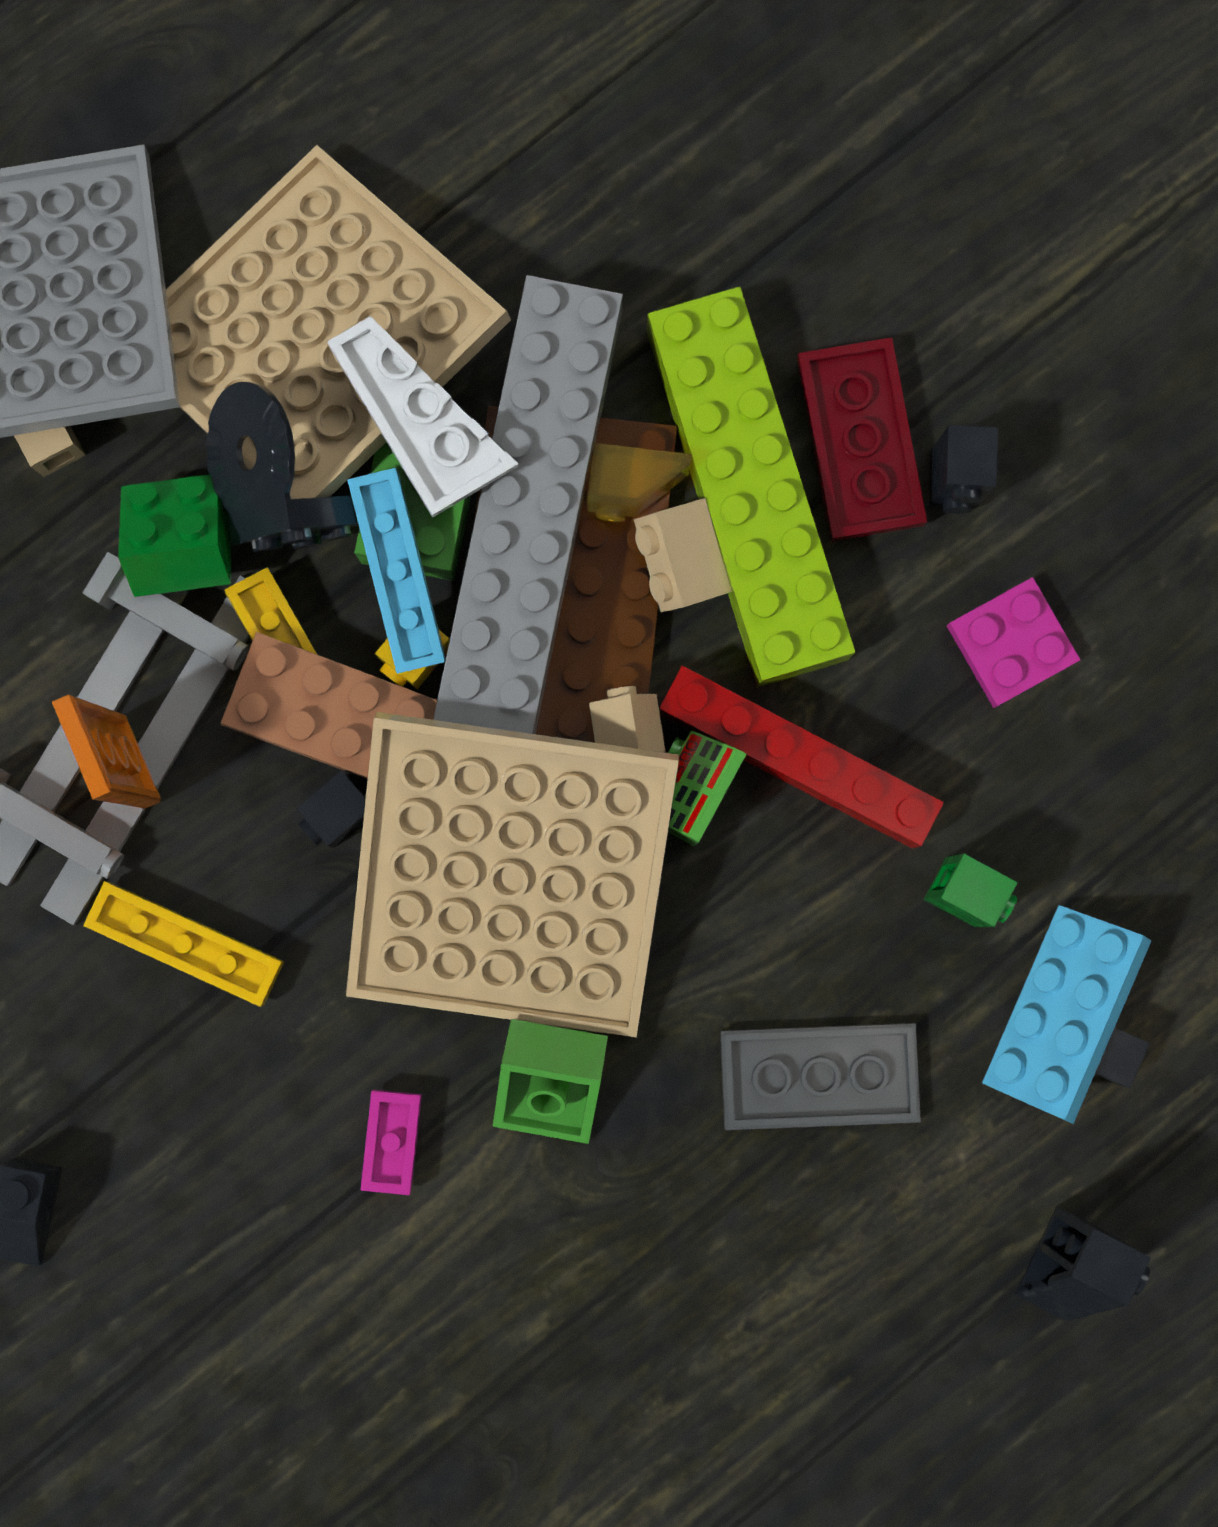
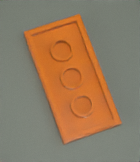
[52,694,161,809]

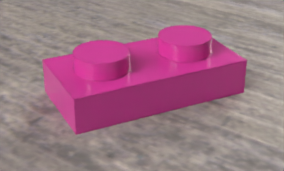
[361,1089,422,1195]

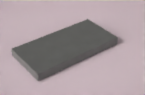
[720,1023,921,1130]

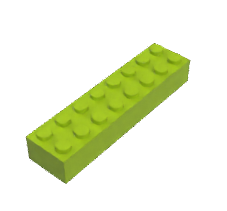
[646,286,855,688]

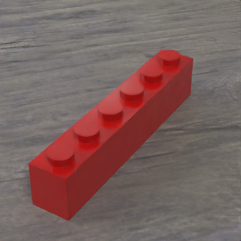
[659,666,944,848]

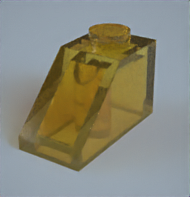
[587,443,692,522]

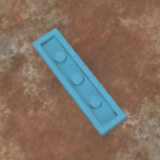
[347,468,446,674]

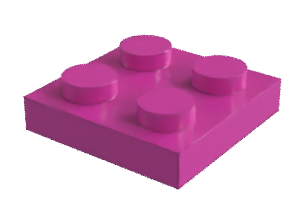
[947,577,1080,708]

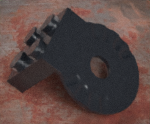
[206,382,359,552]

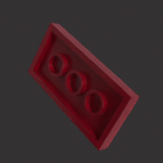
[797,337,927,542]

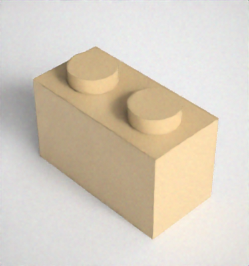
[634,498,732,612]

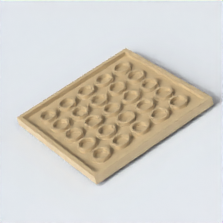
[166,145,511,499]
[346,712,679,1037]

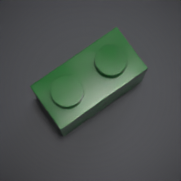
[924,854,1018,927]

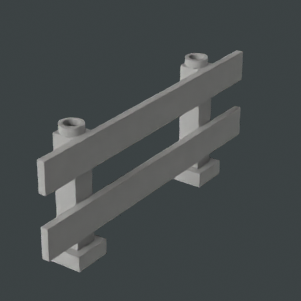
[0,552,250,925]

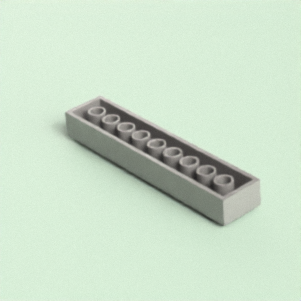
[433,275,623,734]

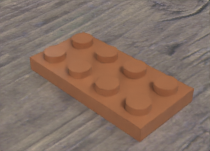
[221,632,437,779]

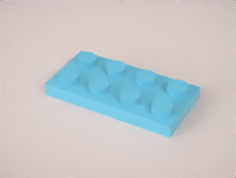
[982,905,1151,1124]

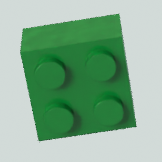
[118,475,231,597]

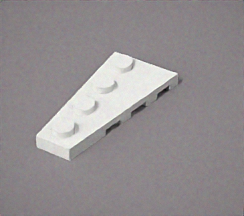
[327,316,518,517]

